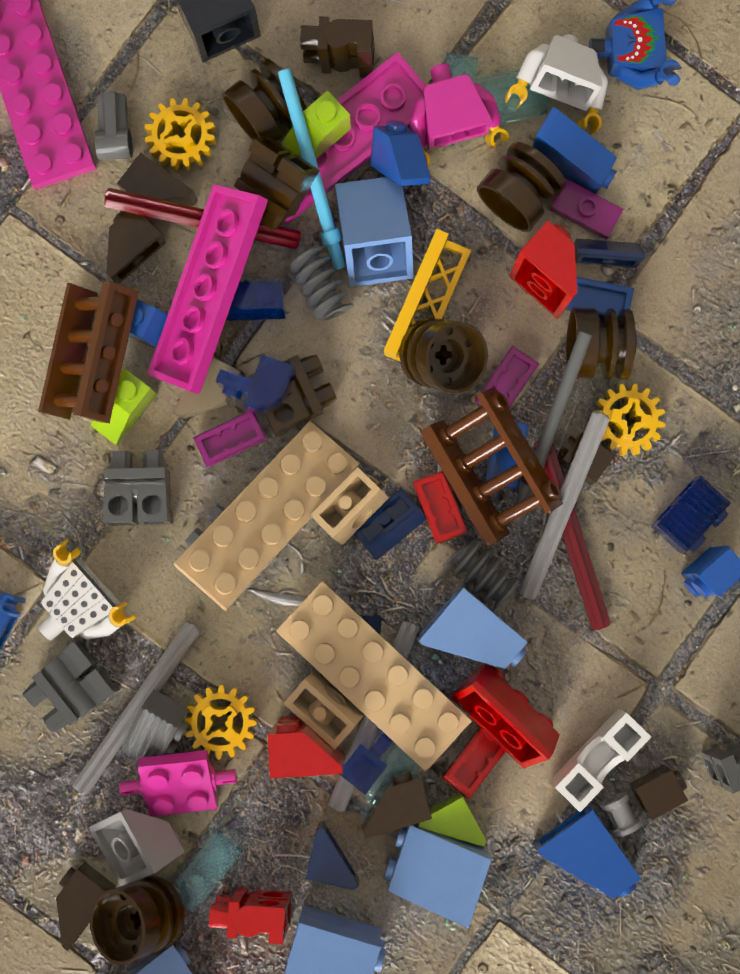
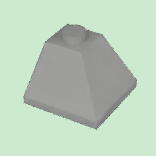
[89,809,185,886]

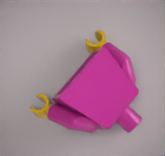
[409,64,509,166]

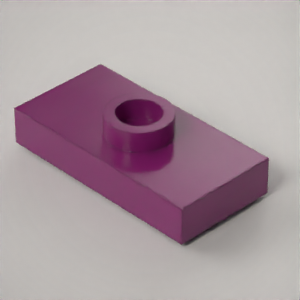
[549,179,624,240]
[475,345,539,409]
[193,409,267,468]

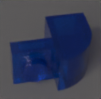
[215,355,296,413]

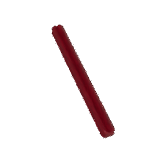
[104,188,301,249]
[534,440,611,630]

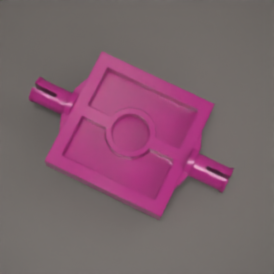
[119,750,237,817]

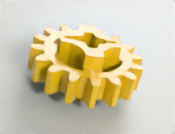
[144,98,216,171]
[596,384,666,456]
[185,684,258,760]

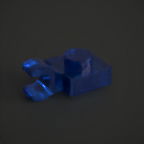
[339,733,393,795]

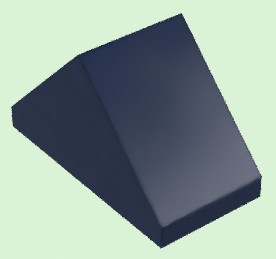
[306,821,359,890]

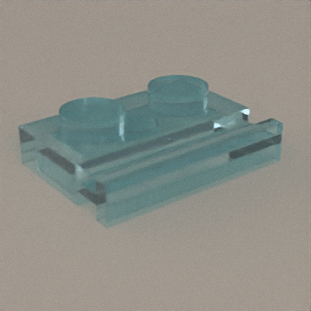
[475,69,549,124]

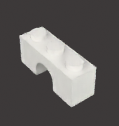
[549,708,651,812]

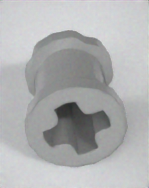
[600,792,642,837]

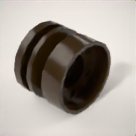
[222,58,307,141]
[477,142,566,232]
[566,308,637,380]
[399,318,489,394]
[90,876,185,966]

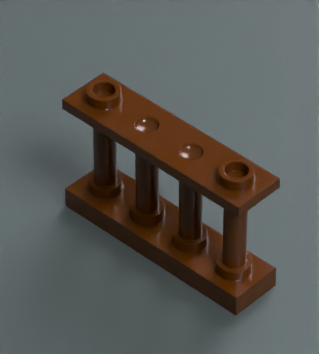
[38,281,139,424]
[420,387,563,547]

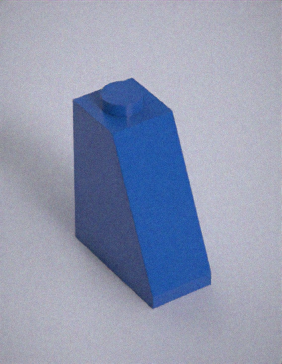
[532,107,617,194]
[533,805,641,899]

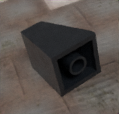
[174,0,261,63]

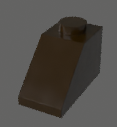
[117,152,198,206]
[106,211,166,284]
[362,771,432,839]
[56,862,117,951]

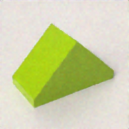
[418,792,486,847]

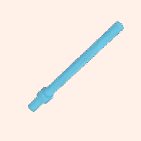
[278,68,346,270]

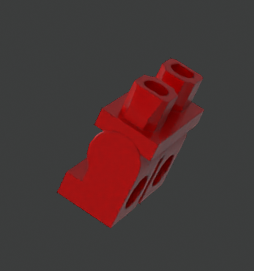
[209,887,291,945]

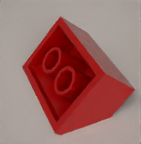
[509,221,578,319]
[450,663,560,768]
[268,715,345,779]

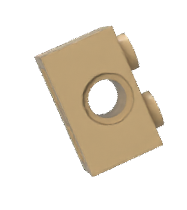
[310,467,389,545]
[283,670,365,750]

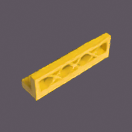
[384,229,471,362]

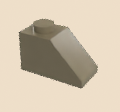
[174,357,245,420]

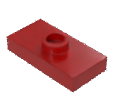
[412,471,468,544]
[441,727,506,799]

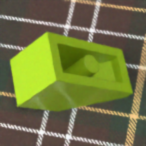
[281,90,351,159]
[90,368,157,445]

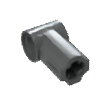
[94,91,133,160]

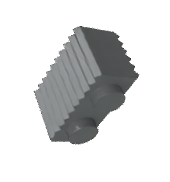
[122,689,190,760]

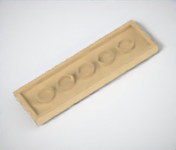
[174,421,360,611]
[276,581,472,772]

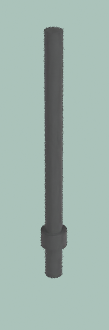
[514,330,592,523]

